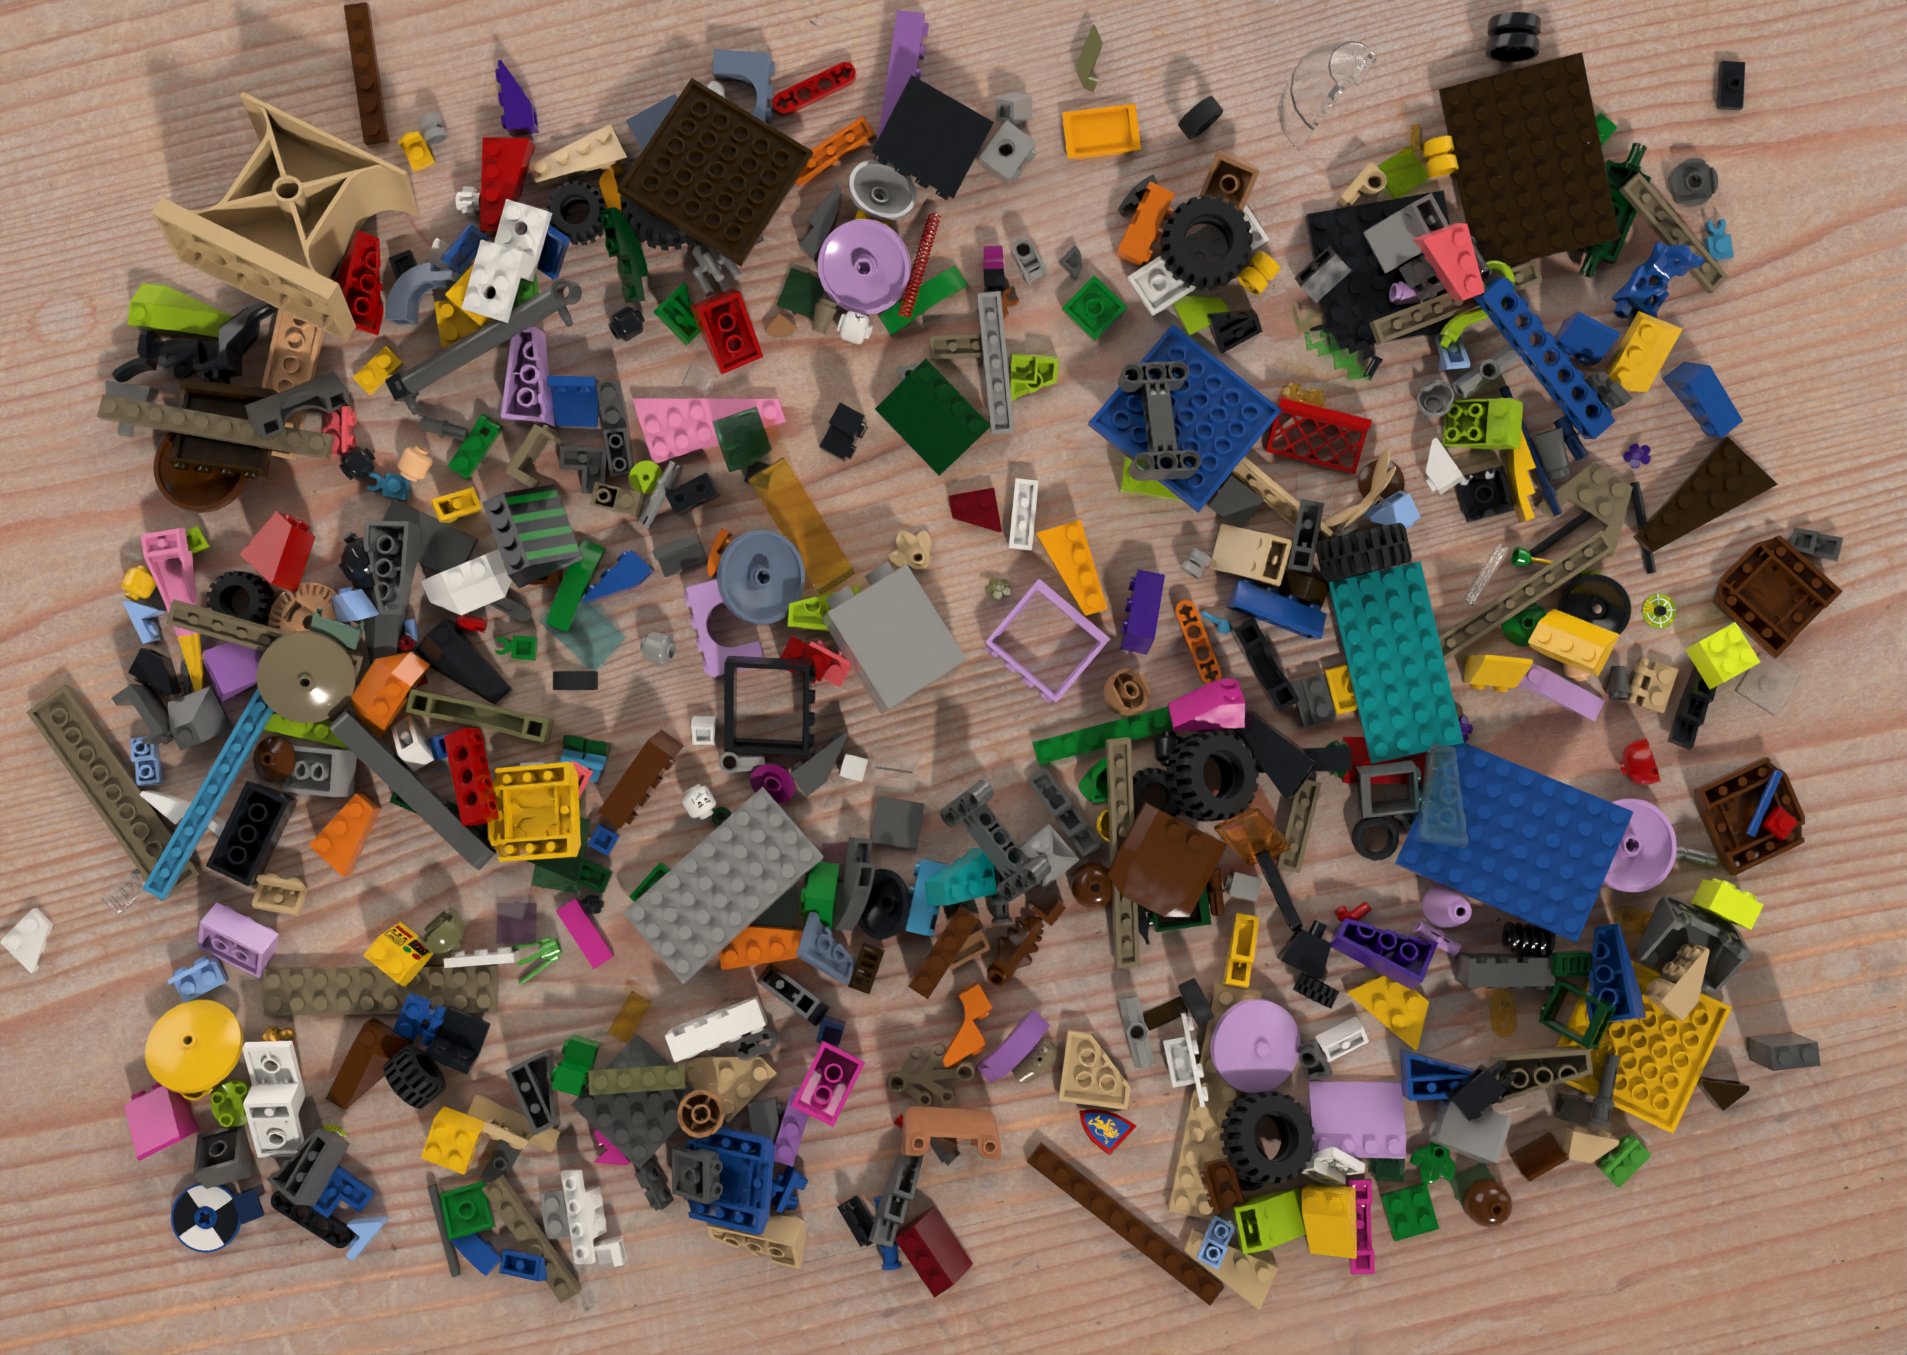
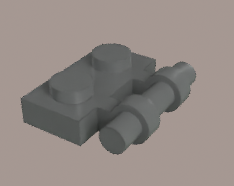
[1399,255,1446,301]
[1584,371,1632,410]

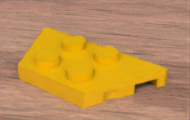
[1346,974,1429,1051]

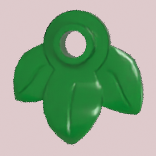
[1409,1142,1455,1185]

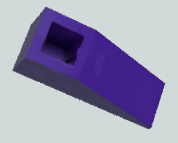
[495,60,539,136]

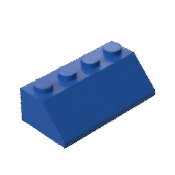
[1226,578,1327,640]

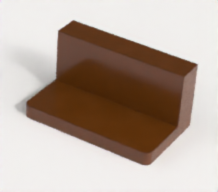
[1027,897,1066,926]
[1510,1132,1569,1182]

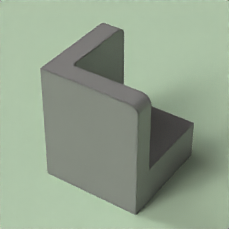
[996,92,1032,125]

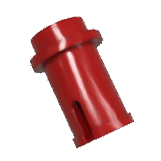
[456,613,487,633]

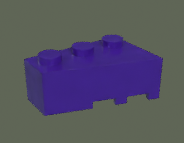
[1120,569,1165,655]

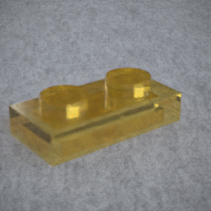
[608,991,652,1044]

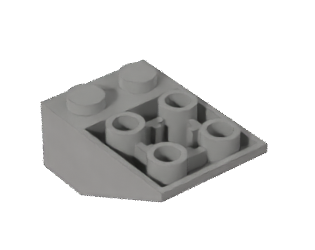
[1363,193,1449,274]

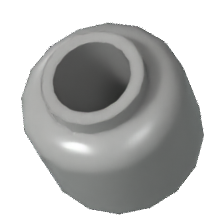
[640,632,677,665]

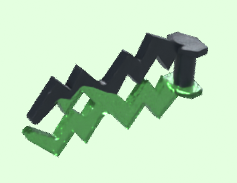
[1304,323,1383,381]

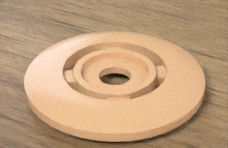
[269,582,351,647]

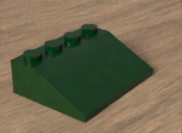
[875,358,991,476]

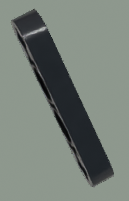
[1255,849,1303,932]
[271,1190,354,1248]

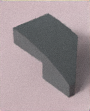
[1118,174,1158,215]

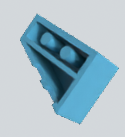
[906,857,949,937]

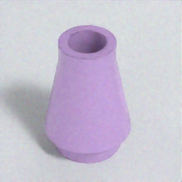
[1389,281,1426,305]

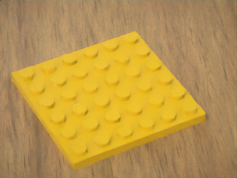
[1556,960,1732,1134]

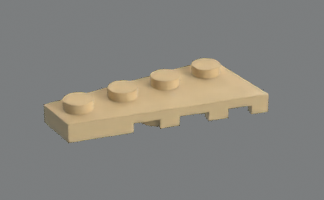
[528,124,630,188]
[1183,1228,1279,1311]

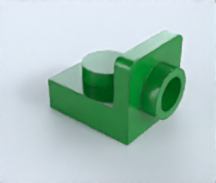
[1595,112,1618,147]

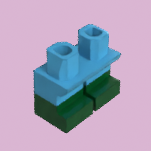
[560,735,611,782]

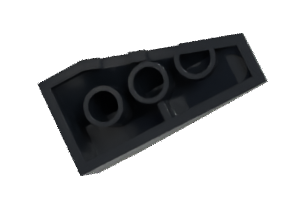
[416,619,512,705]

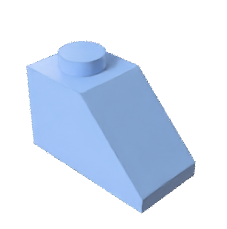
[1362,490,1421,529]
[331,586,379,622]

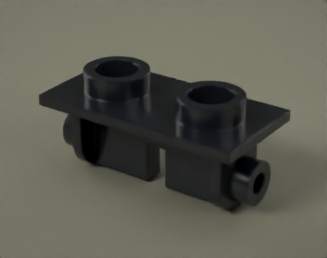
[837,1195,873,1247]

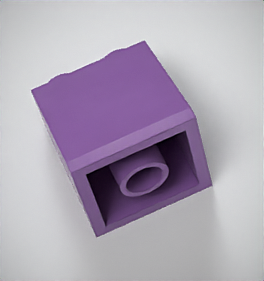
[202,642,264,702]

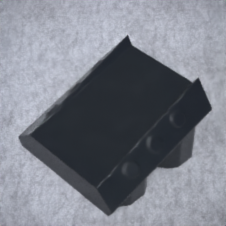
[1457,466,1514,523]

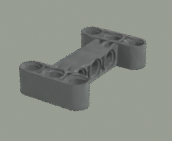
[1118,361,1201,481]
[940,780,1051,902]

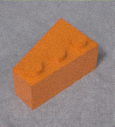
[1115,181,1175,267]
[309,792,382,877]

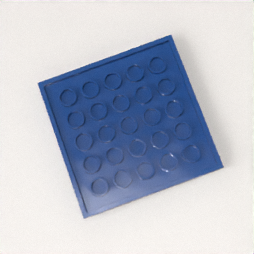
[1088,324,1282,513]

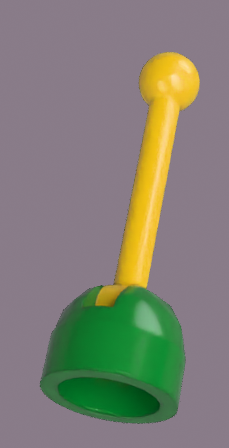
[1512,547,1553,566]

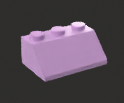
[198,902,279,979]

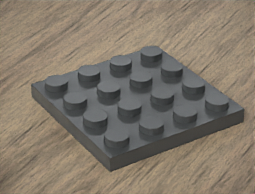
[571,1034,695,1169]

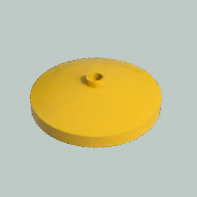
[145,1000,244,1093]

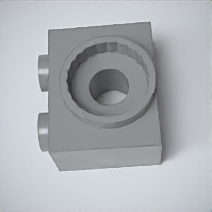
[978,120,1037,185]

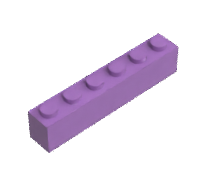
[878,10,929,138]

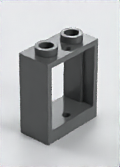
[1356,760,1422,818]

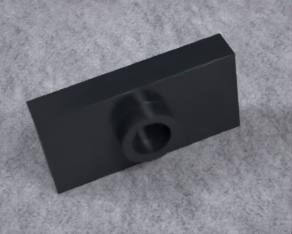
[1717,61,1745,110]

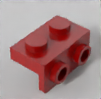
[780,636,833,684]

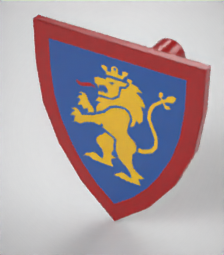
[1079,1109,1137,1155]

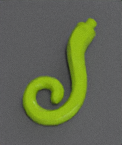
[1439,261,1515,349]

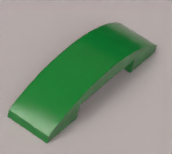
[878,265,968,336]
[546,539,606,633]

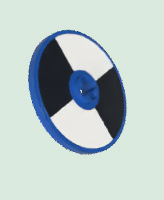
[171,1183,241,1253]

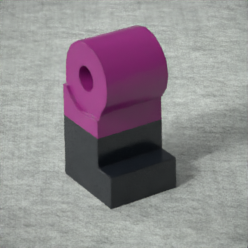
[983,246,1005,291]

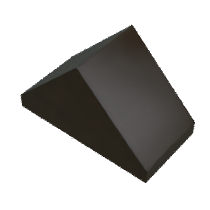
[1278,570,1329,609]
[1697,1077,1750,1111]

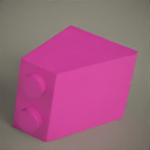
[124,1083,200,1161]

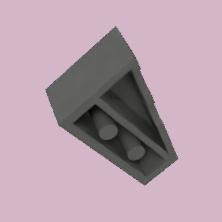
[505,1049,560,1135]
[267,1129,350,1206]

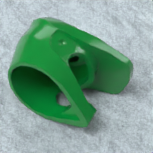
[1078,757,1108,803]

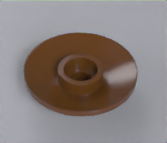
[1358,460,1405,505]
[253,736,296,783]

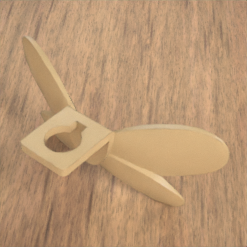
[1323,448,1396,528]

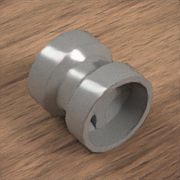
[418,113,448,145]
[1180,548,1212,579]

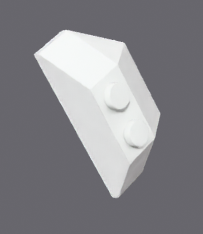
[421,549,512,615]

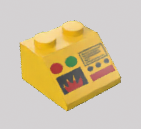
[363,922,434,987]

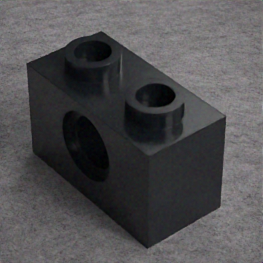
[665,472,720,517]

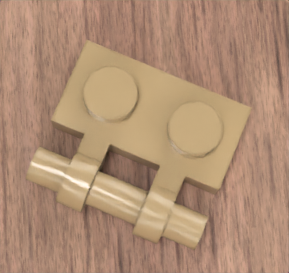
[1626,657,1679,713]

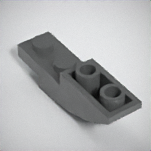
[596,380,634,477]
[832,837,876,931]

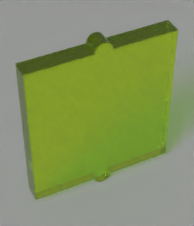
[1377,146,1429,199]

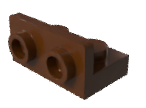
[1200,1157,1245,1214]

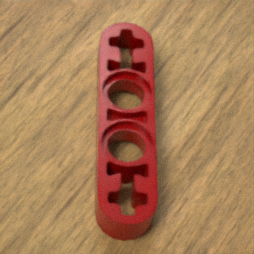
[772,62,856,116]

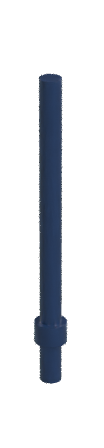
[1499,386,1563,517]

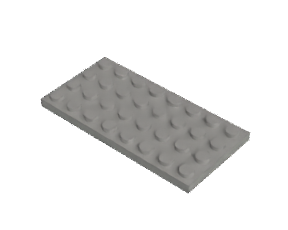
[623,787,824,984]

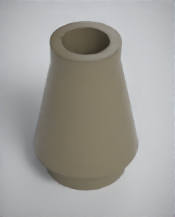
[812,298,837,334]

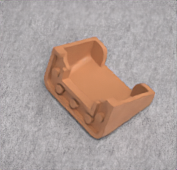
[901,1106,1001,1160]

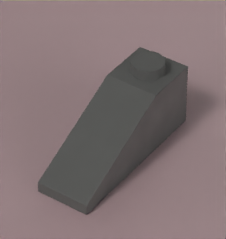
[1288,499,1324,572]
[748,1096,784,1144]

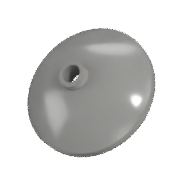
[848,160,916,221]

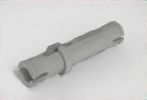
[636,461,683,529]

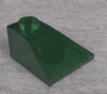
[712,407,772,473]

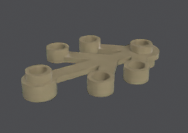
[886,1043,975,1107]

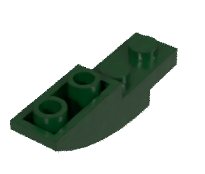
[601,207,649,303]

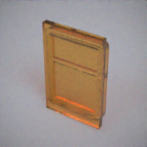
[1214,808,1291,867]

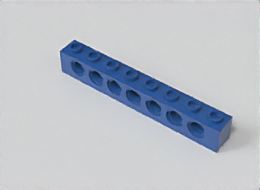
[1473,277,1616,439]

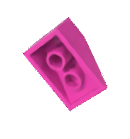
[1168,678,1245,732]
[791,1041,865,1127]

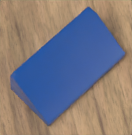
[499,1249,547,1281]

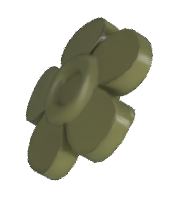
[985,578,1012,600]

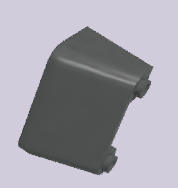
[1636,894,1752,994]

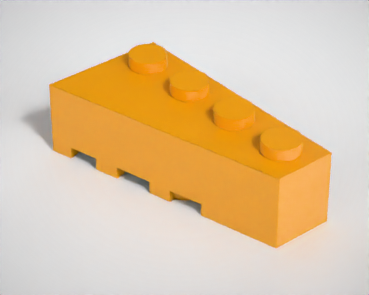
[1035,520,1108,617]

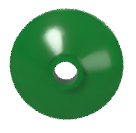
[1501,602,1547,646]

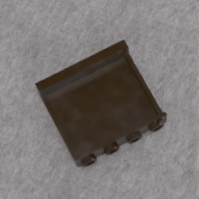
[165,378,277,479]

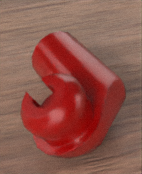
[1335,902,1371,922]

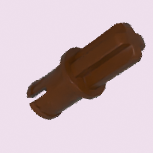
[1207,869,1225,916]

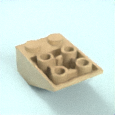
[1209,524,1293,587]
[1643,942,1710,1021]

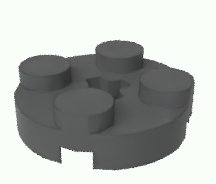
[1669,158,1718,207]

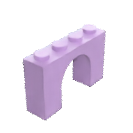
[684,579,765,678]

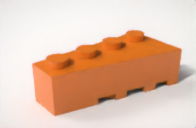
[719,924,804,970]

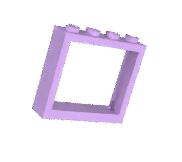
[985,579,1110,703]

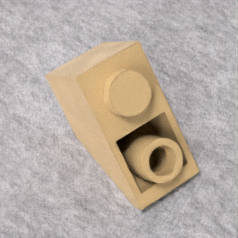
[1562,1124,1619,1163]

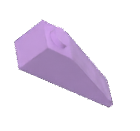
[1518,663,1605,722]

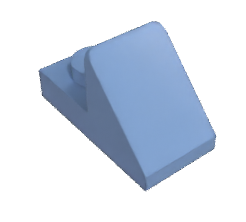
[1435,334,1470,371]
[123,600,167,645]
[346,1216,389,1261]

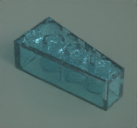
[1417,744,1469,848]

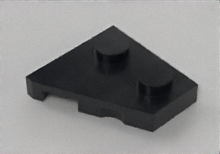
[1207,309,1263,353]

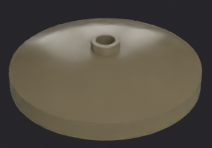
[256,631,356,723]

